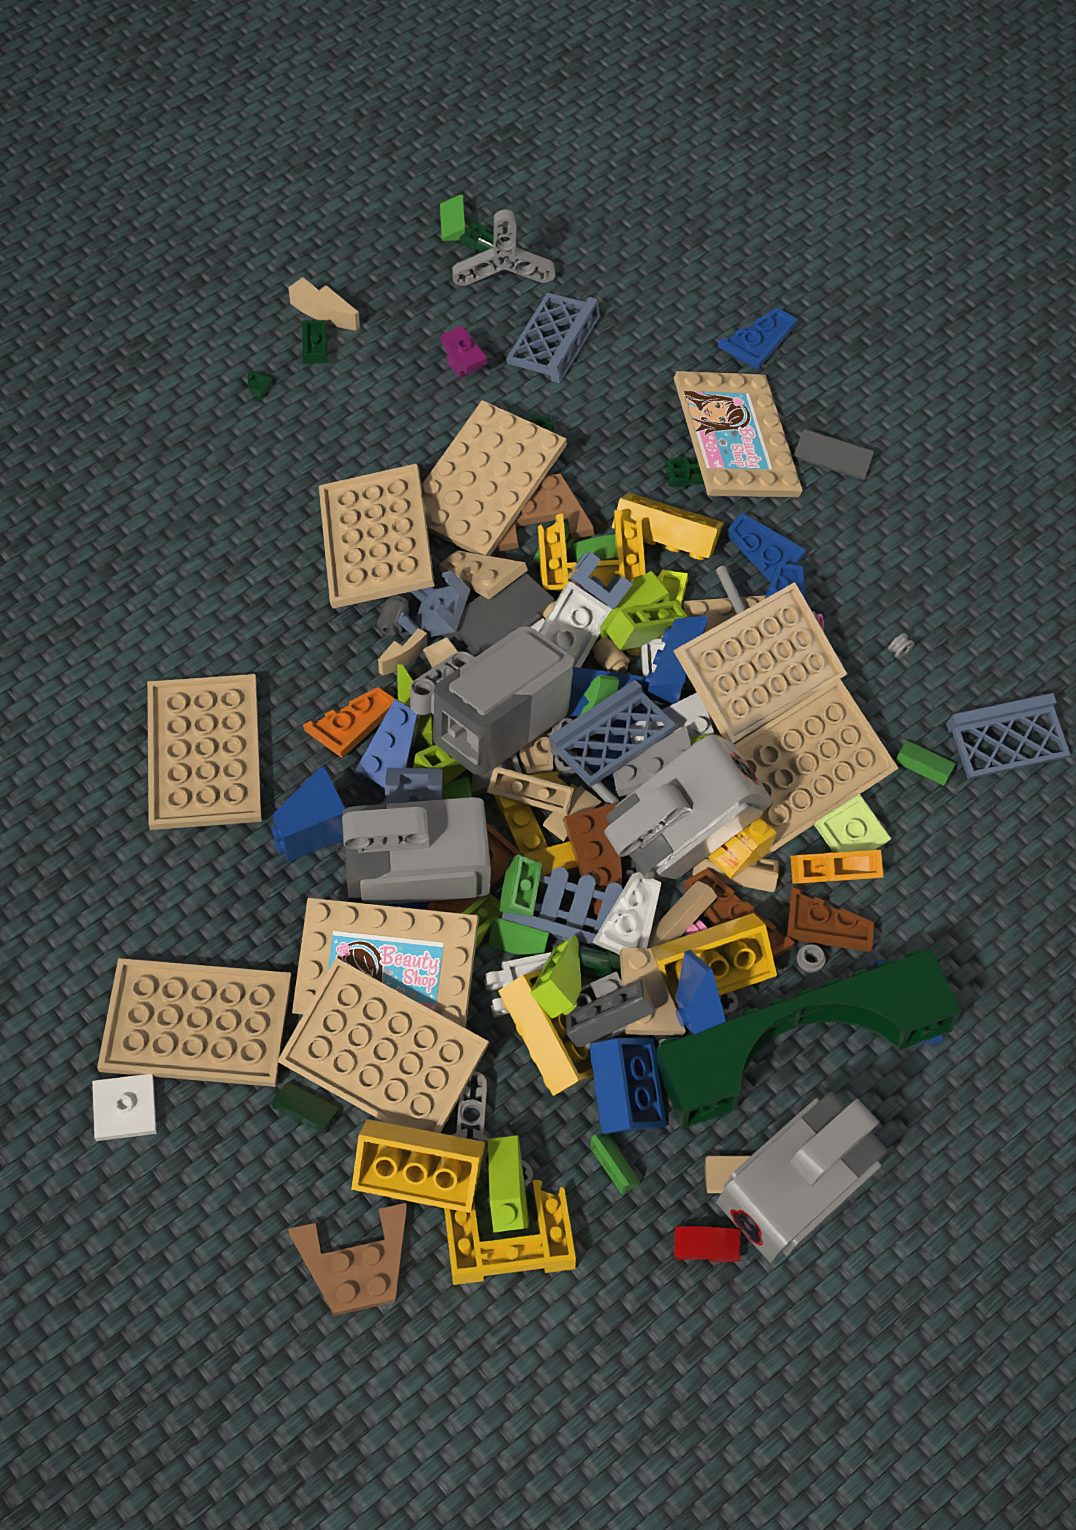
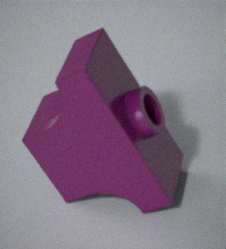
[441,326,487,379]

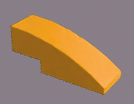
[790,850,883,884]

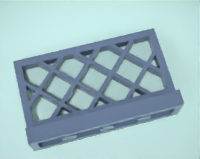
[506,293,600,383]
[549,680,677,787]
[946,693,1070,779]

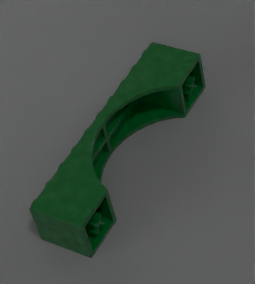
[656,949,961,1130]

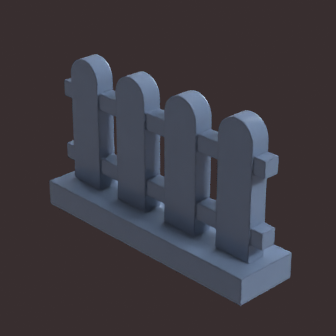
[501,859,623,954]

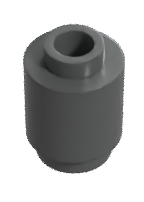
[377,595,409,636]

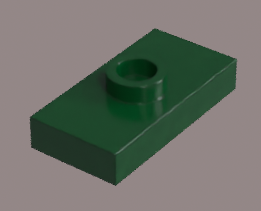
[302,320,328,364]

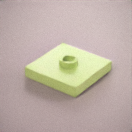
[814,794,891,853]

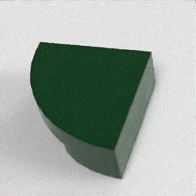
[248,369,273,401]

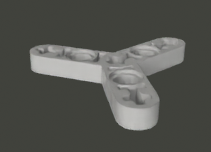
[452,210,555,286]
[452,1071,533,1190]

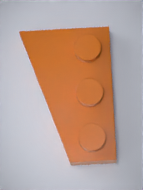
[303,687,395,758]

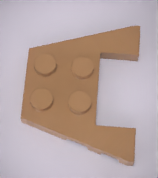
[495,473,594,552]
[288,1203,407,1316]

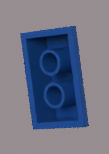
[644,616,709,706]
[589,1038,667,1134]

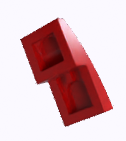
[674,1226,741,1263]

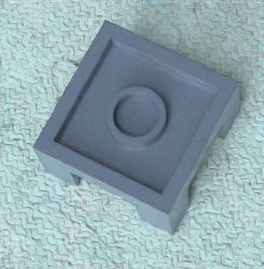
[566,551,633,610]
[398,571,470,638]
[385,767,443,804]

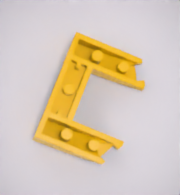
[538,510,646,593]
[494,771,579,886]
[444,1180,576,1285]

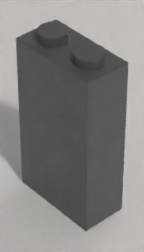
[449,572,554,657]

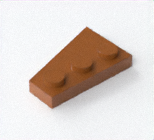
[786,887,874,952]

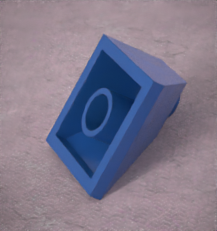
[675,950,726,1034]

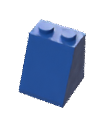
[271,767,345,862]

